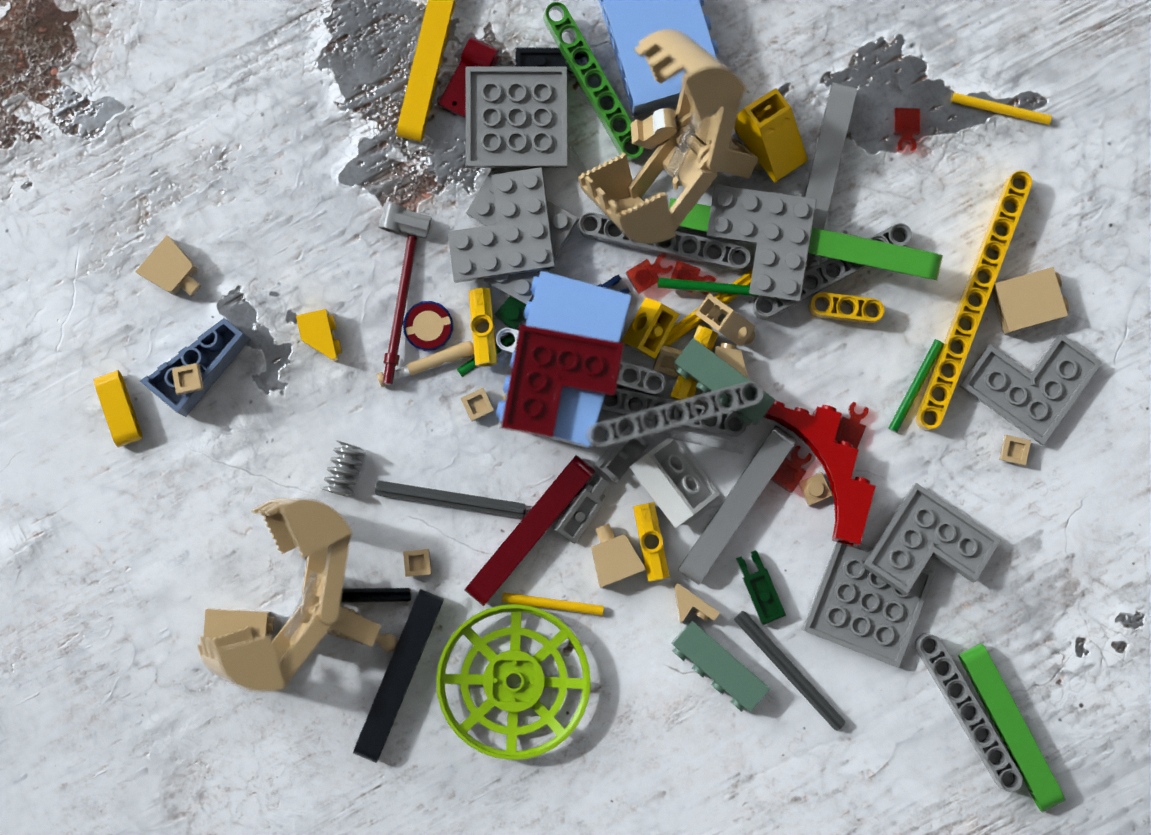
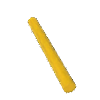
[951,92,1052,125]
[502,592,604,616]

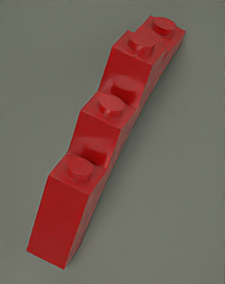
[763,401,876,548]

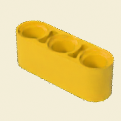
[808,292,884,324]
[94,370,143,447]

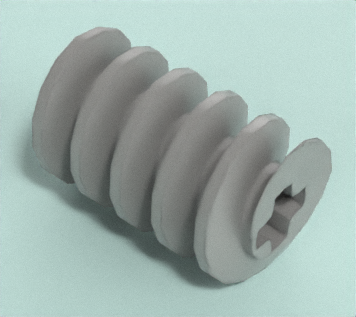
[321,440,366,496]

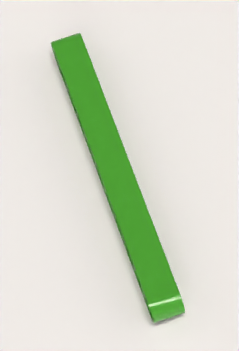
[669,198,943,280]

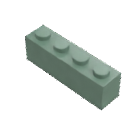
[673,338,775,426]
[671,620,770,712]

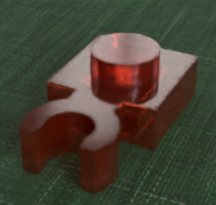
[893,108,920,152]
[625,254,673,295]
[670,260,716,295]
[835,402,869,449]
[771,445,812,493]

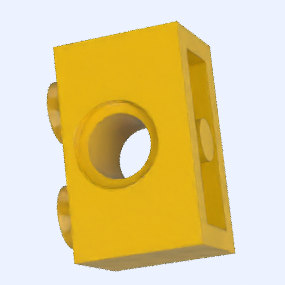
[622,297,680,359]

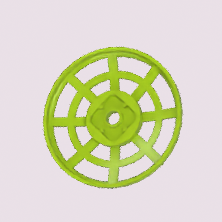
[436,604,591,760]

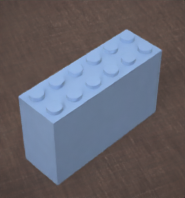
[599,0,719,117]
[496,271,631,449]

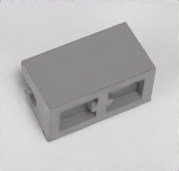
[595,426,649,483]

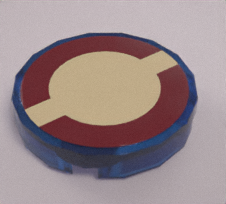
[403,301,454,352]

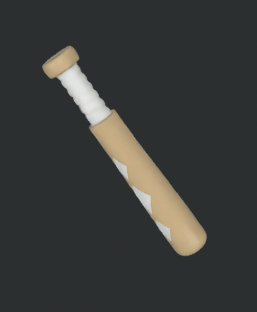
[377,341,474,387]

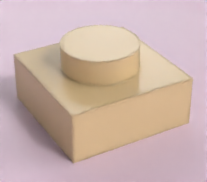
[653,345,682,378]
[172,363,204,395]
[460,388,494,422]
[999,435,1031,466]
[798,472,832,506]
[403,549,432,577]

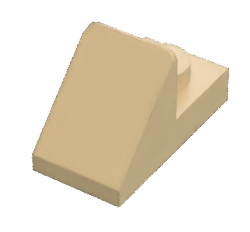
[674,583,720,623]

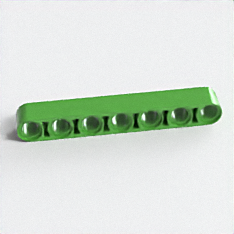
[543,2,644,161]
[958,643,1065,813]

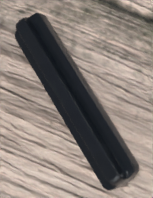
[340,588,412,602]

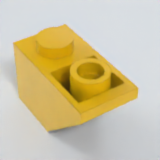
[296,309,342,362]

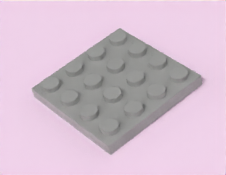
[466,67,567,168]
[802,542,935,668]

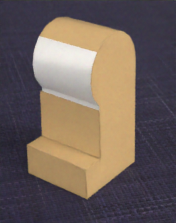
[631,108,677,150]

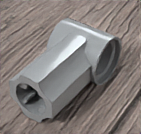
[378,202,432,238]

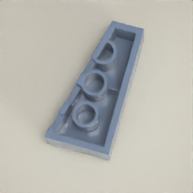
[140,318,251,417]

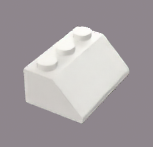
[630,433,720,528]

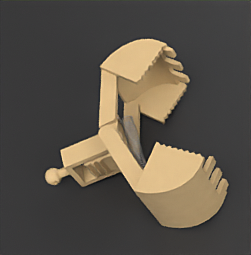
[578,29,764,243]
[197,498,398,692]

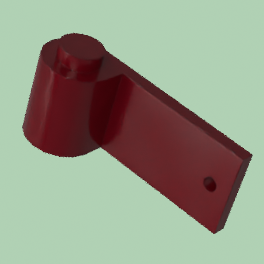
[438,36,501,118]

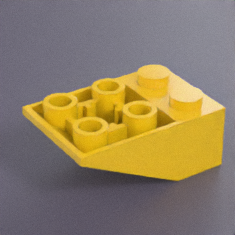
[734,88,808,183]

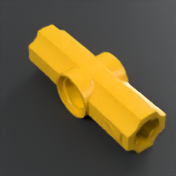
[468,288,498,367]
[670,325,719,400]
[633,502,670,582]

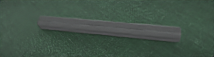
[375,480,526,518]
[734,611,846,731]

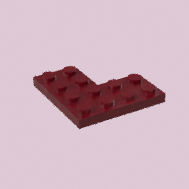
[501,324,624,438]

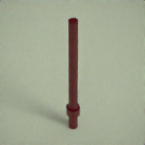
[382,236,417,385]

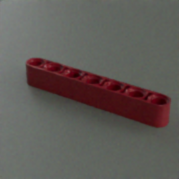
[464,455,596,607]

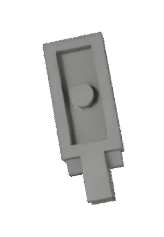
[553,474,610,544]

